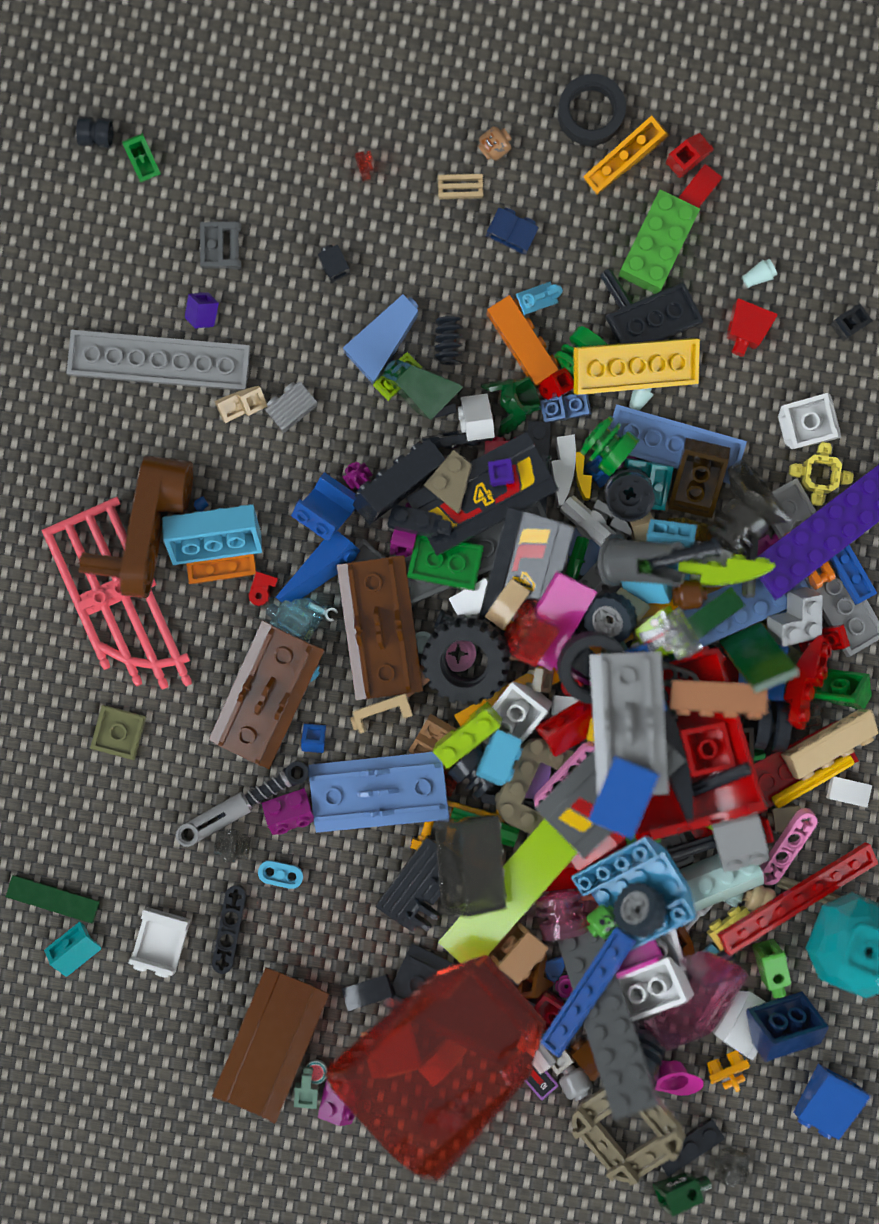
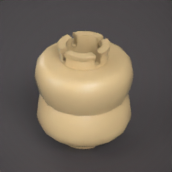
[743,885,776,911]

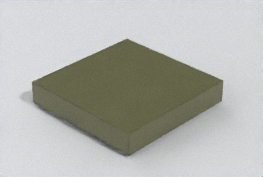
[90,705,147,760]

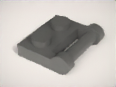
[200,222,241,269]

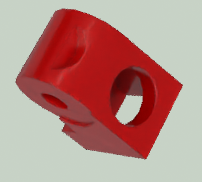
[539,368,574,400]
[249,571,280,606]

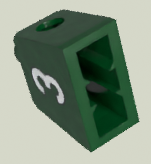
[653,1172,712,1217]

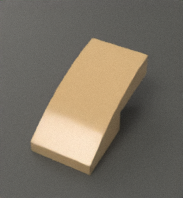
[215,386,268,423]
[485,578,530,630]

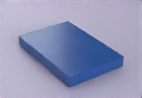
[588,755,660,839]

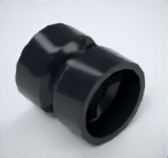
[76,116,114,149]

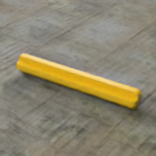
[771,755,854,808]

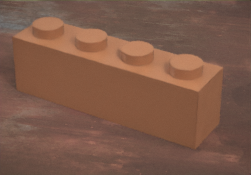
[671,680,767,719]

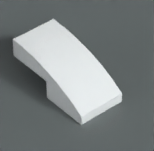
[826,777,872,807]

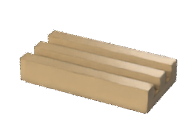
[438,174,483,199]

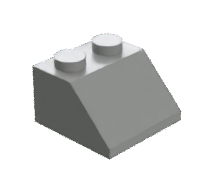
[712,813,769,872]

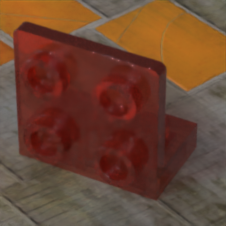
[505,599,560,667]

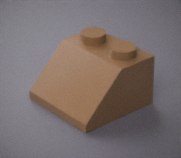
[488,921,548,984]

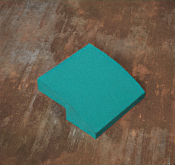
[624,458,674,511]

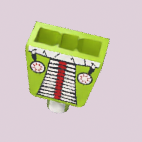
[631,606,691,656]

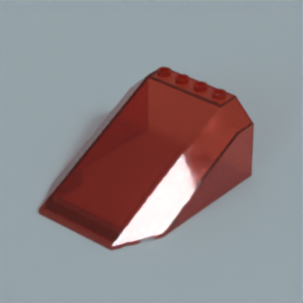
[323,954,546,1182]

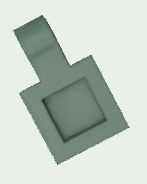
[294,1067,318,1109]

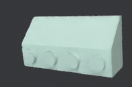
[679,854,764,912]

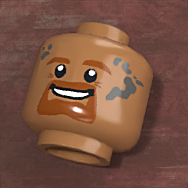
[478,126,512,161]

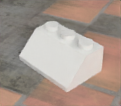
[483,681,553,744]
[619,957,694,1021]

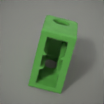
[752,938,791,998]

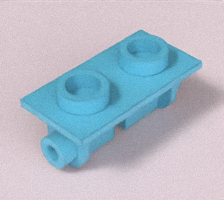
[516,282,563,315]

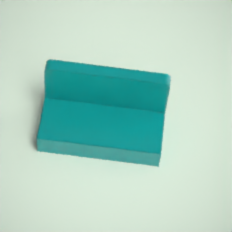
[44,922,101,977]

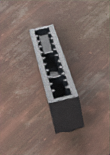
[663,688,693,824]

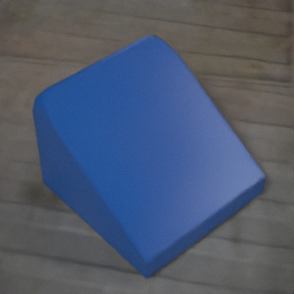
[584,456,615,488]
[301,724,326,753]

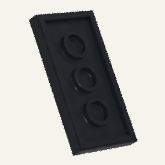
[605,282,704,344]

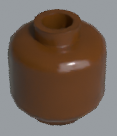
[672,579,707,610]

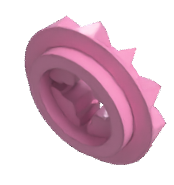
[446,641,476,672]

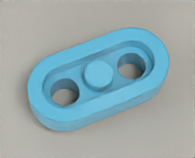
[258,860,304,889]

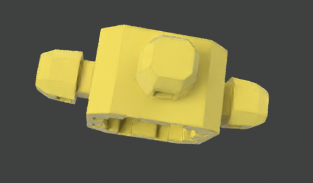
[789,442,854,506]

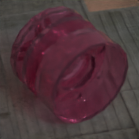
[535,890,589,941]

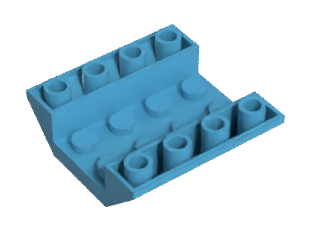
[571,836,697,951]

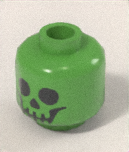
[586,904,618,939]

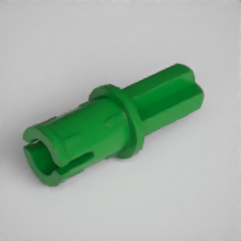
[565,536,589,581]

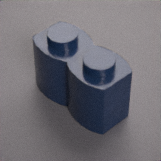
[486,207,539,255]

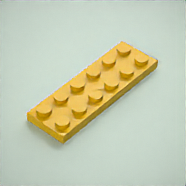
[574,338,700,395]

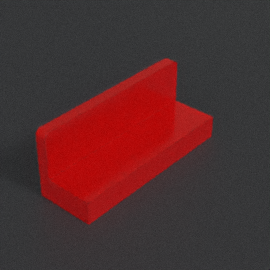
[536,701,593,757]

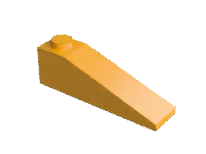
[583,115,670,194]

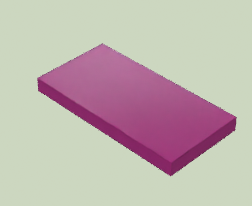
[511,571,597,671]

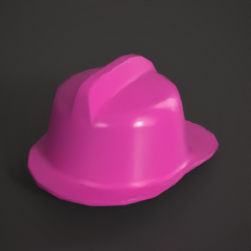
[655,1061,703,1096]

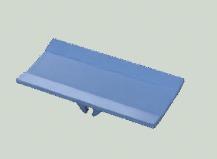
[309,752,450,833]

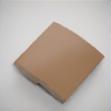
[409,714,457,774]

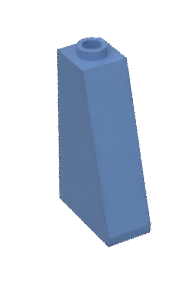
[343,294,418,384]

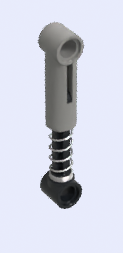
[176,761,310,847]

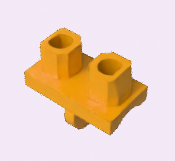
[707,1050,750,1092]

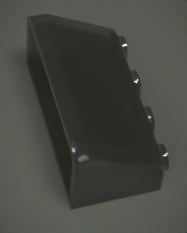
[435,815,507,918]

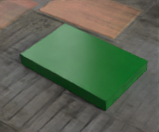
[407,535,484,591]

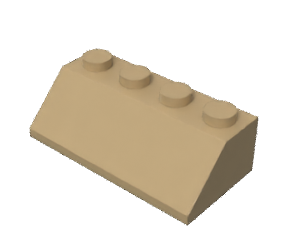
[781,709,878,780]

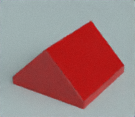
[680,722,736,777]

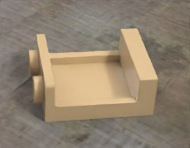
[350,694,413,734]

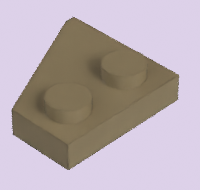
[424,450,472,514]

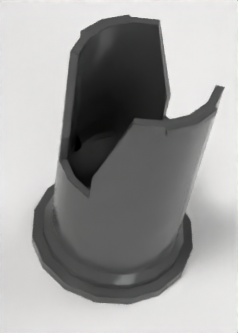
[598,534,686,586]

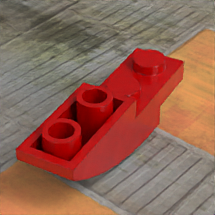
[784,636,832,729]

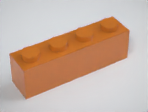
[486,295,559,388]

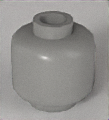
[559,1065,593,1102]

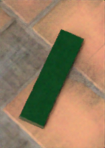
[5,875,100,924]

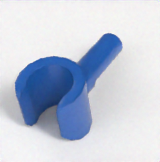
[194,496,209,512]

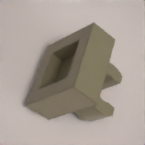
[526,668,554,693]

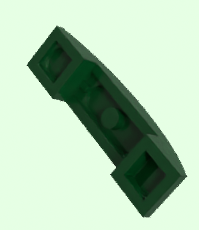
[667,587,746,661]

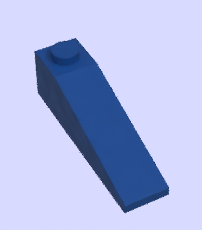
[276,531,360,608]

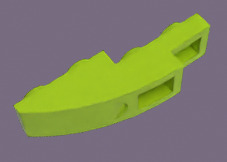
[678,555,775,586]

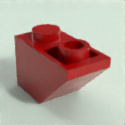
[666,133,714,179]

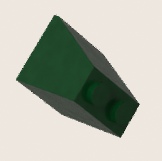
[382,359,463,420]

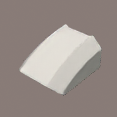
[778,393,841,449]
[711,991,767,1060]

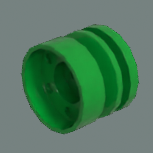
[554,326,608,379]
[580,415,640,477]

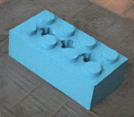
[163,505,262,565]

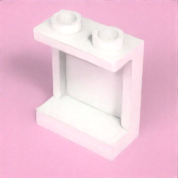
[128,907,191,978]

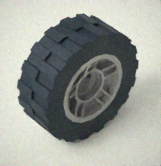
[584,592,638,644]
[613,882,667,938]

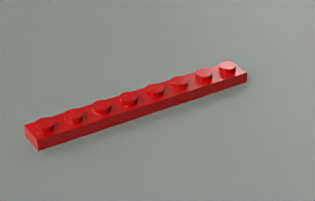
[717,842,879,955]

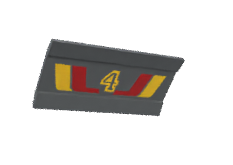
[535,742,686,859]

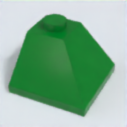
[814,669,872,709]

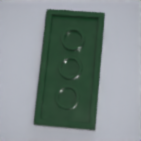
[719,622,799,694]

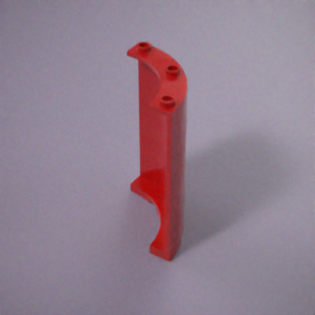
[635,646,766,841]

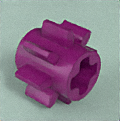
[343,462,373,490]

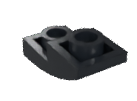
[342,974,394,1011]

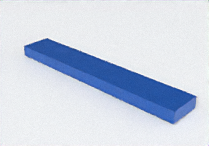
[539,927,636,1057]

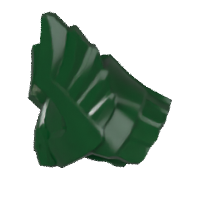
[481,376,541,437]

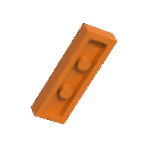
[186,554,257,585]

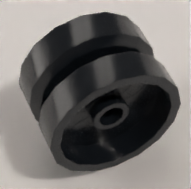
[749,701,792,752]

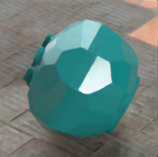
[806,892,879,998]

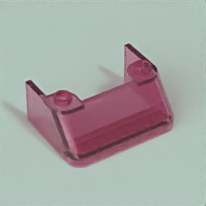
[643,951,748,1051]

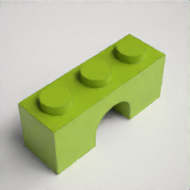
[432,701,502,769]

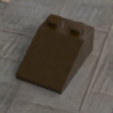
[668,438,730,519]

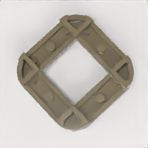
[495,737,585,834]
[572,1087,685,1185]

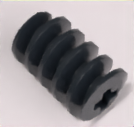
[434,316,463,365]

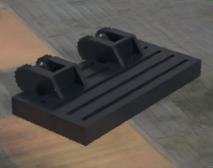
[375,835,466,933]

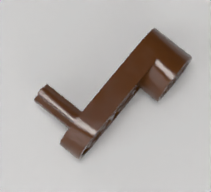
[79,455,194,599]

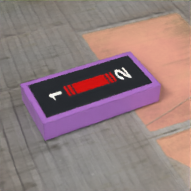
[511,1054,559,1100]

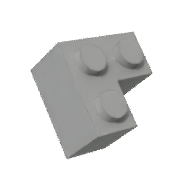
[767,587,823,646]

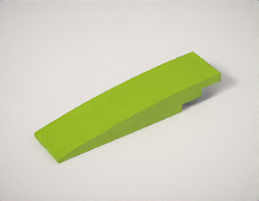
[438,819,578,973]

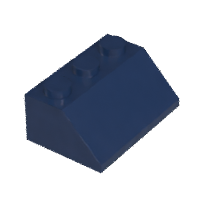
[746,991,829,1062]

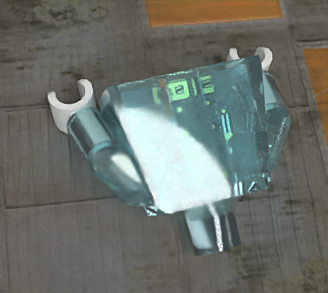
[266,598,338,642]

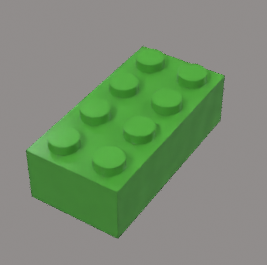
[618,190,700,294]

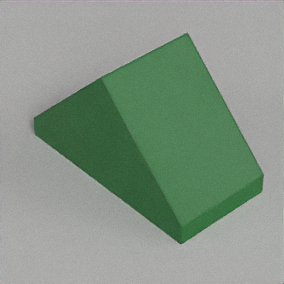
[122,133,161,183]

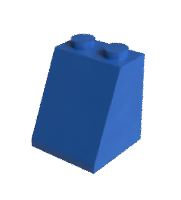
[793,1063,870,1140]

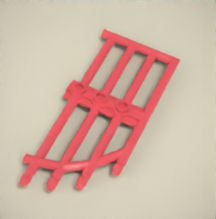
[41,496,192,690]

